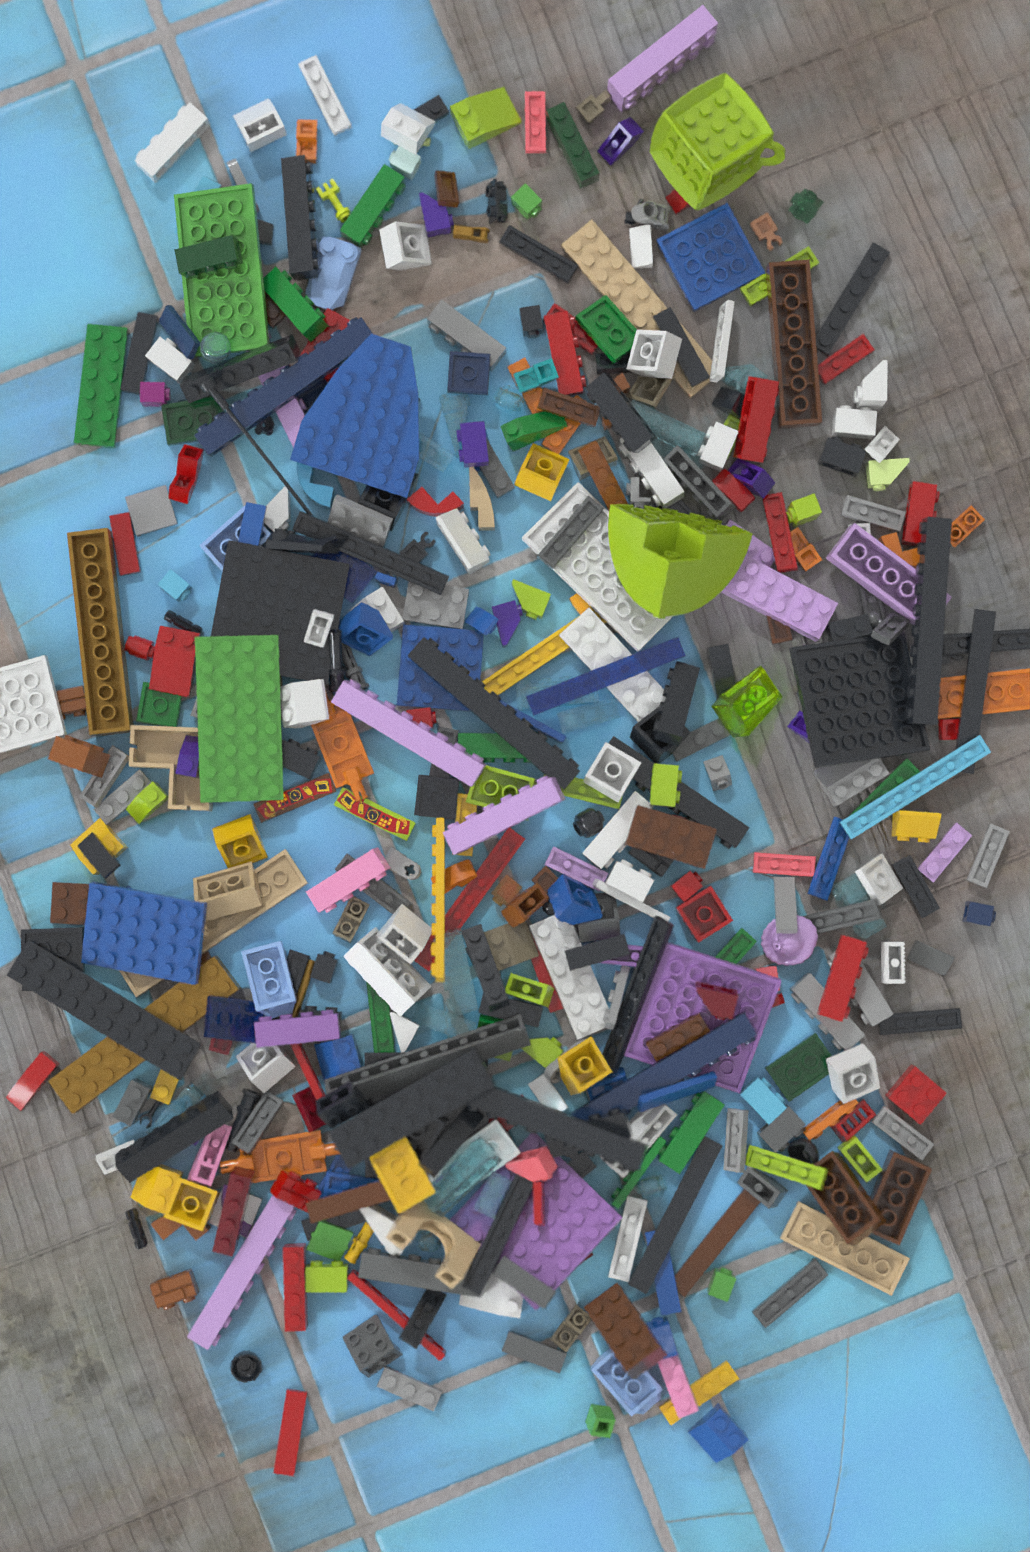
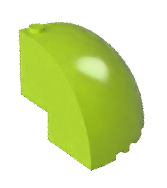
[608,504,753,619]

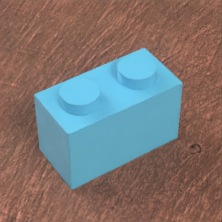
[739,1076,787,1125]

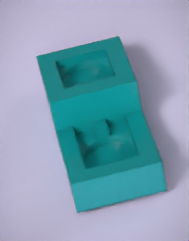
[513,358,559,394]

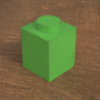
[511,183,542,220]
[707,1267,736,1302]
[585,1404,616,1438]

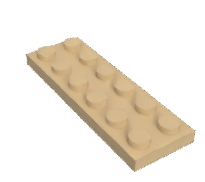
[780,1201,910,1296]

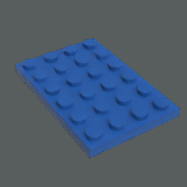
[81,882,207,985]

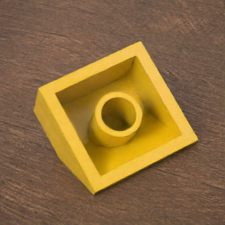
[514,443,570,501]
[892,811,941,843]
[212,814,268,868]
[70,818,128,875]
[557,1036,612,1095]
[130,1164,183,1214]
[164,1177,220,1231]

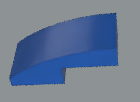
[464,606,499,636]

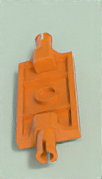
[311,691,374,802]
[220,1129,340,1183]

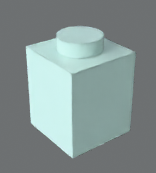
[389,146,421,180]

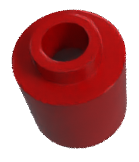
[124,635,155,661]

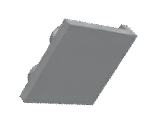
[125,485,177,537]

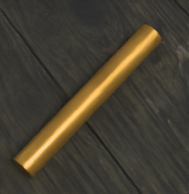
[291,959,315,1018]

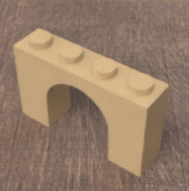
[385,1200,481,1289]

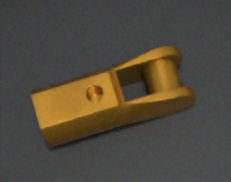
[453,224,490,243]

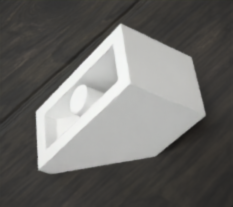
[264,487,291,532]

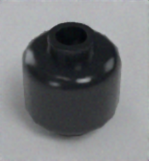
[573,808,604,838]

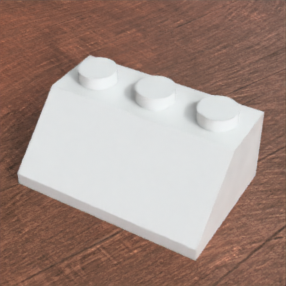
[436,508,491,575]

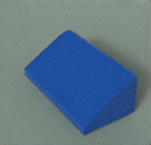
[587,1067,627,1101]

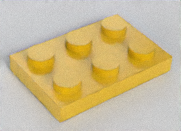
[369,1137,436,1214]

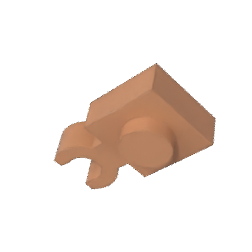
[750,212,783,252]

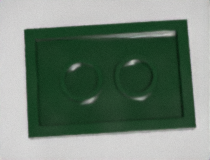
[161,397,223,446]
[764,1032,832,1102]

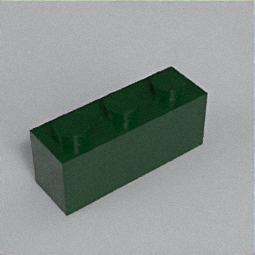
[174,235,243,279]

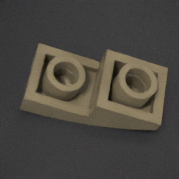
[332,896,370,943]
[549,1305,591,1352]

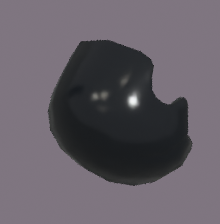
[787,1138,819,1165]
[230,1350,262,1383]

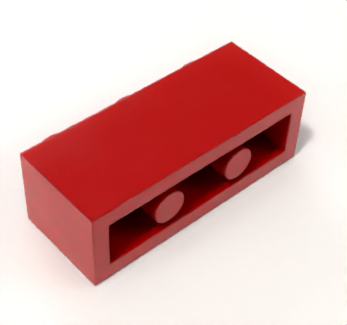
[901,481,939,547]

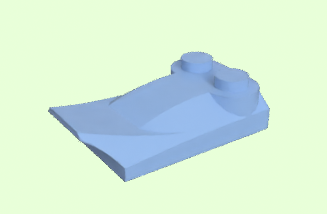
[305,237,362,310]
[241,941,297,1018]
[590,1348,663,1417]

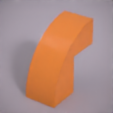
[878,532,920,569]

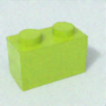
[786,493,822,527]
[649,763,682,808]
[505,973,555,1008]
[837,1136,882,1183]
[305,1260,348,1292]

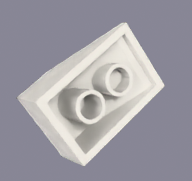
[360,1205,404,1255]
[459,1269,523,1318]

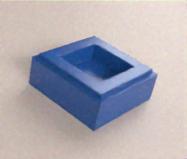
[375,572,397,588]

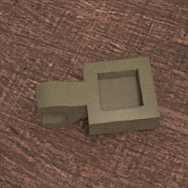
[576,90,611,124]

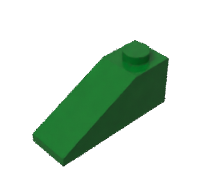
[500,411,568,452]

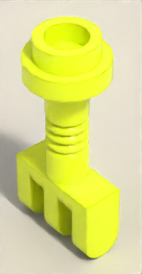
[315,178,351,223]

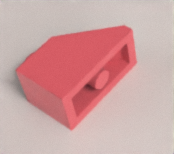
[505,1146,558,1182]

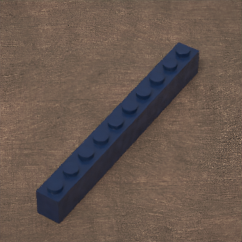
[194,317,373,457]
[569,1011,758,1120]

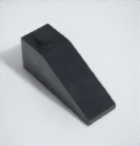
[706,644,738,709]

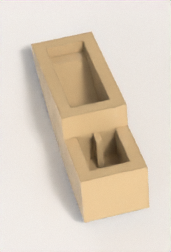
[469,467,495,531]

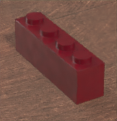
[212,1166,255,1257]

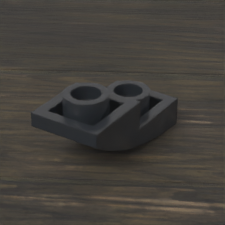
[77,832,121,879]

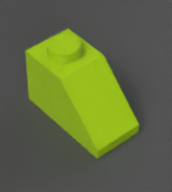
[512,579,551,620]
[126,781,168,824]
[521,1037,563,1068]

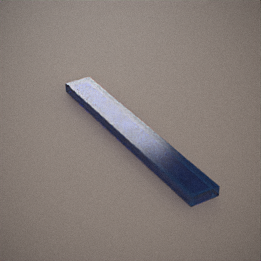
[526,637,686,716]

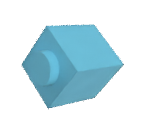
[158,569,192,602]

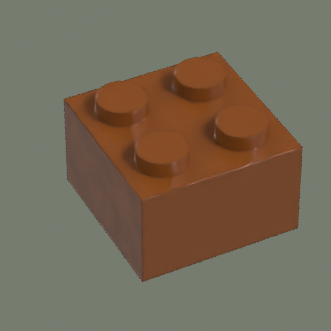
[48,735,110,778]

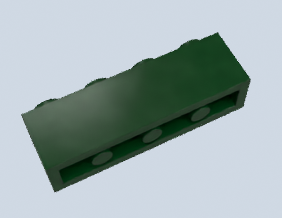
[546,102,600,189]

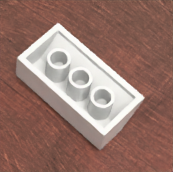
[344,927,432,1016]

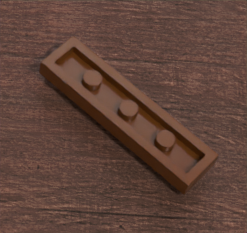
[578,440,628,511]

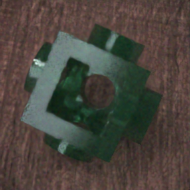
[788,188,824,225]

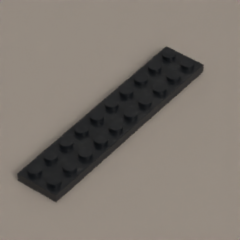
[7,940,202,1080]

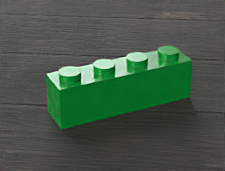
[340,164,406,249]
[263,266,328,342]
[458,733,531,763]
[658,1091,725,1174]

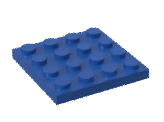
[656,203,765,312]
[397,624,484,712]

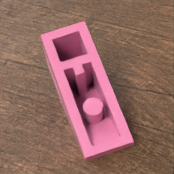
[187,1124,232,1187]

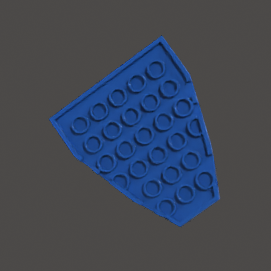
[290,334,420,498]

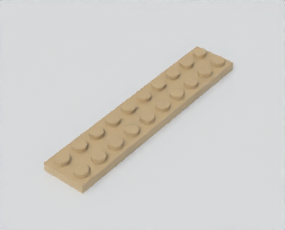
[561,220,712,399]
[119,849,309,997]

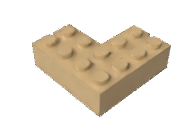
[129,725,213,811]

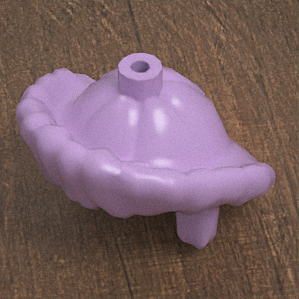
[761,915,818,966]

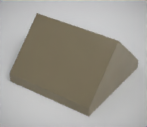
[626,371,676,413]
[568,436,618,480]

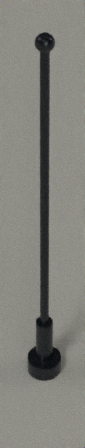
[200,377,315,517]

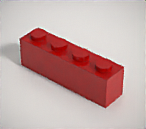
[544,311,587,396]
[733,376,779,463]
[817,935,869,1022]
[283,1243,308,1332]

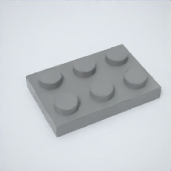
[328,494,393,547]
[403,581,469,629]

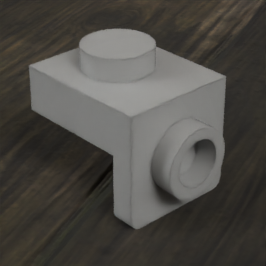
[626,477,651,508]
[703,755,732,791]

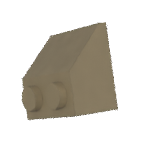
[484,920,539,971]

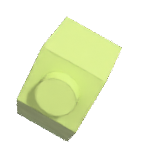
[866,458,910,491]

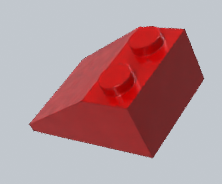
[149,626,201,697]

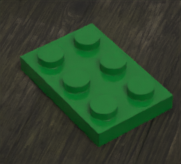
[575,295,637,363]

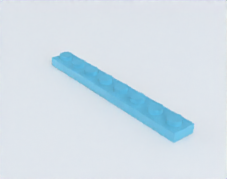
[840,735,991,839]

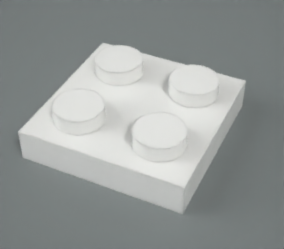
[855,853,903,905]

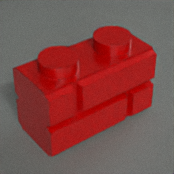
[270,1170,321,1213]

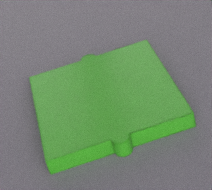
[306,1221,353,1260]

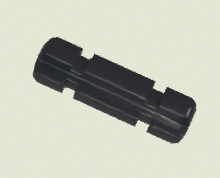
[164,610,202,634]
[125,1208,147,1249]

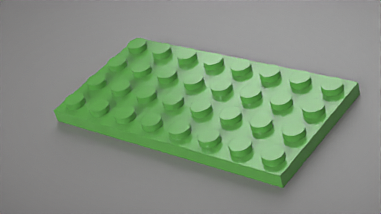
[174,183,269,358]
[195,635,284,803]

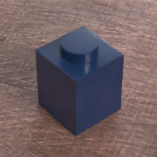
[962,901,996,926]

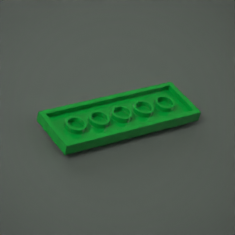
[74,324,129,448]

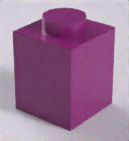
[140,382,171,407]

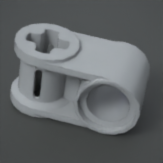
[631,201,671,230]
[385,847,421,880]

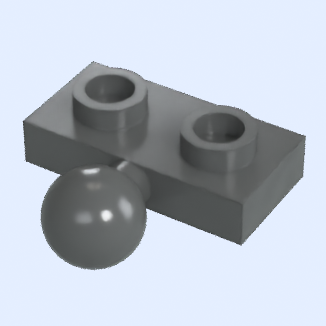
[868,611,910,646]

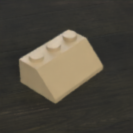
[193,862,262,921]

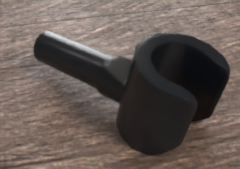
[624,198,644,225]
[140,1101,161,1129]

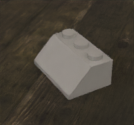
[813,759,889,807]

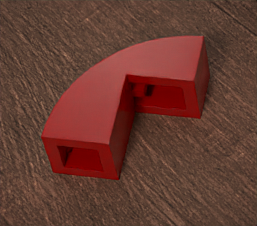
[168,444,204,504]
[406,486,464,517]

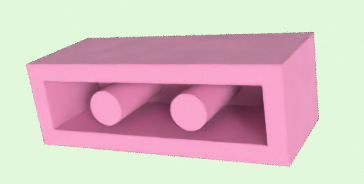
[658,1354,700,1418]

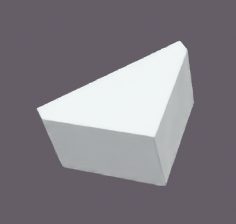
[304,609,334,647]
[390,1011,420,1053]

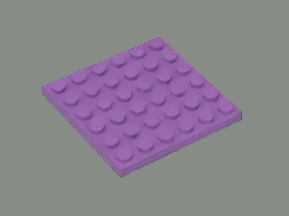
[624,942,782,1093]
[450,1133,623,1310]

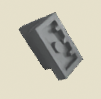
[343,1315,403,1378]

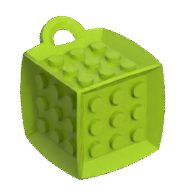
[650,73,786,211]

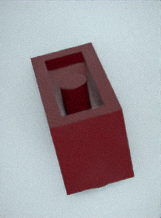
[695,981,738,1020]

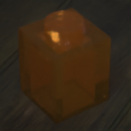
[491,874,522,907]

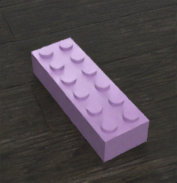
[607,5,718,113]
[826,523,952,625]
[721,555,838,642]

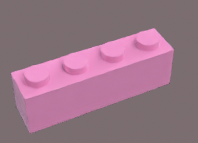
[306,847,391,913]

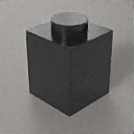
[519,305,543,338]
[310,951,339,984]

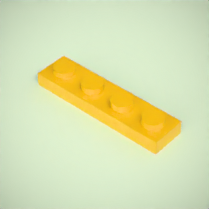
[659,1360,739,1425]

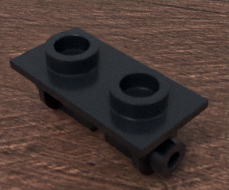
[485,178,508,224]

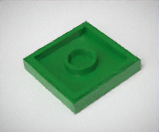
[136,682,183,727]

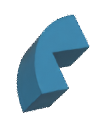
[297,462,335,510]

